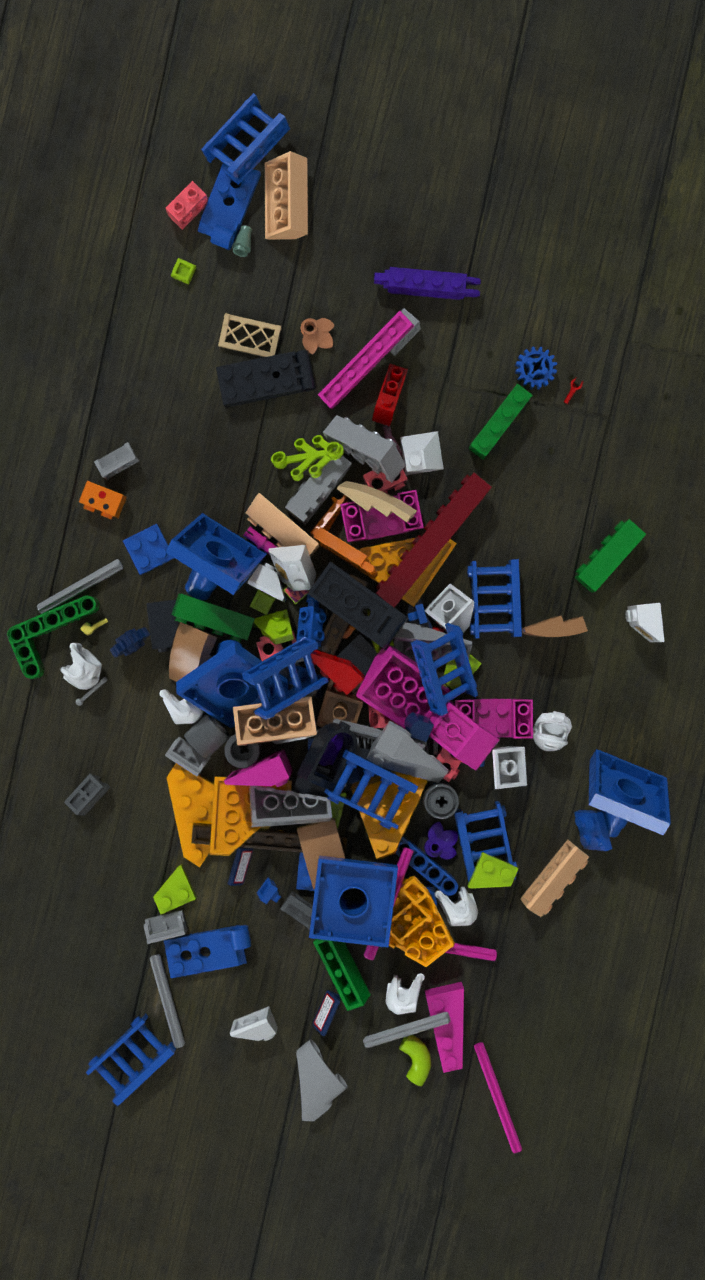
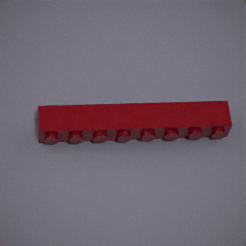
[375,473,492,607]

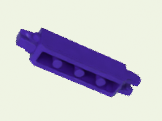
[374,267,481,300]

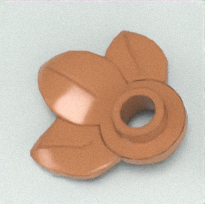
[301,318,334,355]

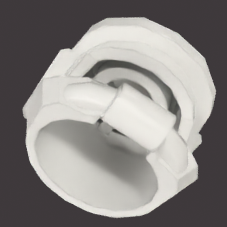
[60,643,102,690]
[159,689,204,724]
[533,711,572,751]
[434,887,478,927]
[386,973,425,1015]

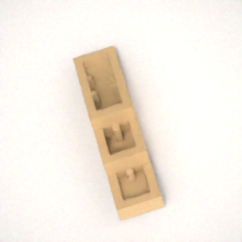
[337,481,417,522]

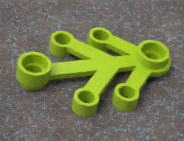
[271,435,344,481]

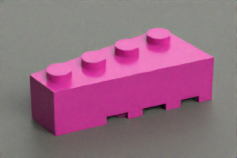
[425,982,464,1073]

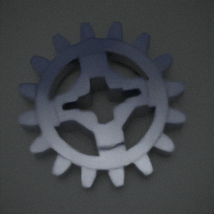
[110,627,150,658]

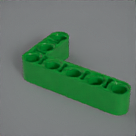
[7,596,100,679]

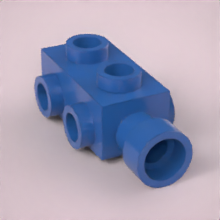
[297,594,326,647]

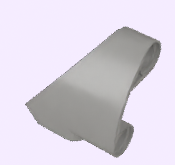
[296,1039,348,1121]

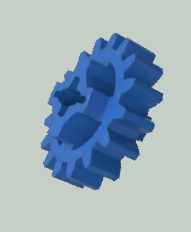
[515,346,557,389]

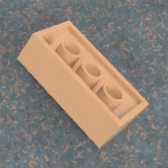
[265,151,308,240]
[246,493,320,558]
[233,697,317,746]
[520,839,589,917]

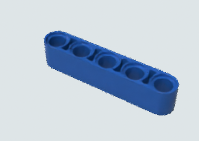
[396,835,458,896]

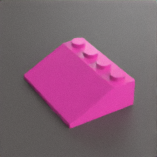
[356,645,451,729]
[224,749,293,787]

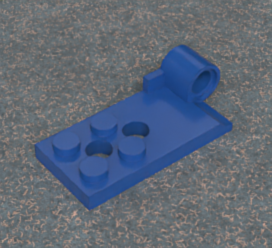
[198,163,261,250]
[164,925,251,978]

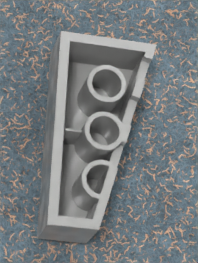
[323,415,406,483]
[285,456,352,525]
[249,786,332,827]

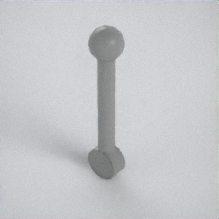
[76,677,108,706]

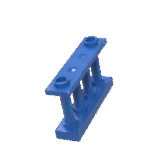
[201,93,290,185]
[467,559,522,638]
[411,623,478,716]
[241,637,328,720]
[325,750,419,829]
[454,801,518,889]
[86,1014,176,1107]

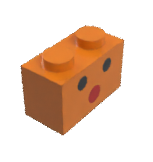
[79,481,127,520]

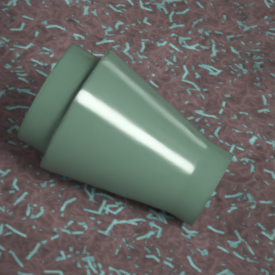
[232,225,252,257]

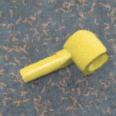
[80,618,108,635]

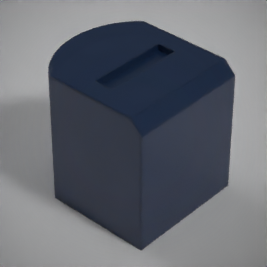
[404,712,434,742]

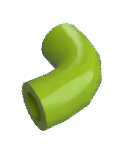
[399,1035,431,1086]

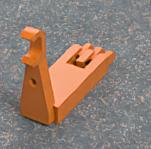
[311,495,378,578]

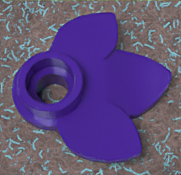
[319,733,344,766]
[424,822,458,859]

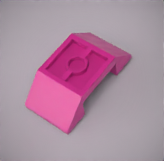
[340,490,424,542]
[455,699,533,738]
[429,700,500,770]

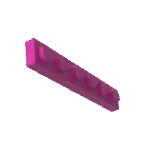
[318,311,414,409]

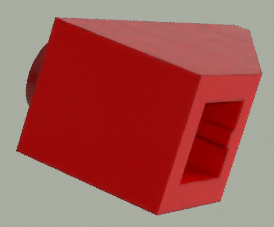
[372,364,408,426]
[311,650,364,695]

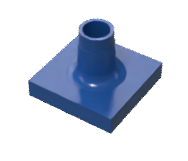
[166,513,267,600]
[176,640,289,728]
[589,749,671,837]
[309,856,398,948]

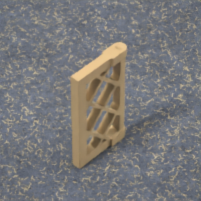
[218,313,282,357]

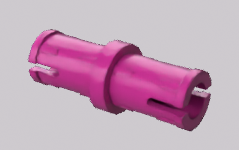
[243,526,278,555]

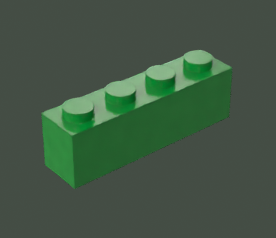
[468,384,532,460]
[574,519,646,593]
[172,593,255,642]
[313,939,371,1011]

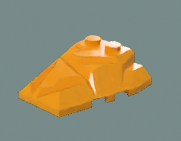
[389,876,455,967]

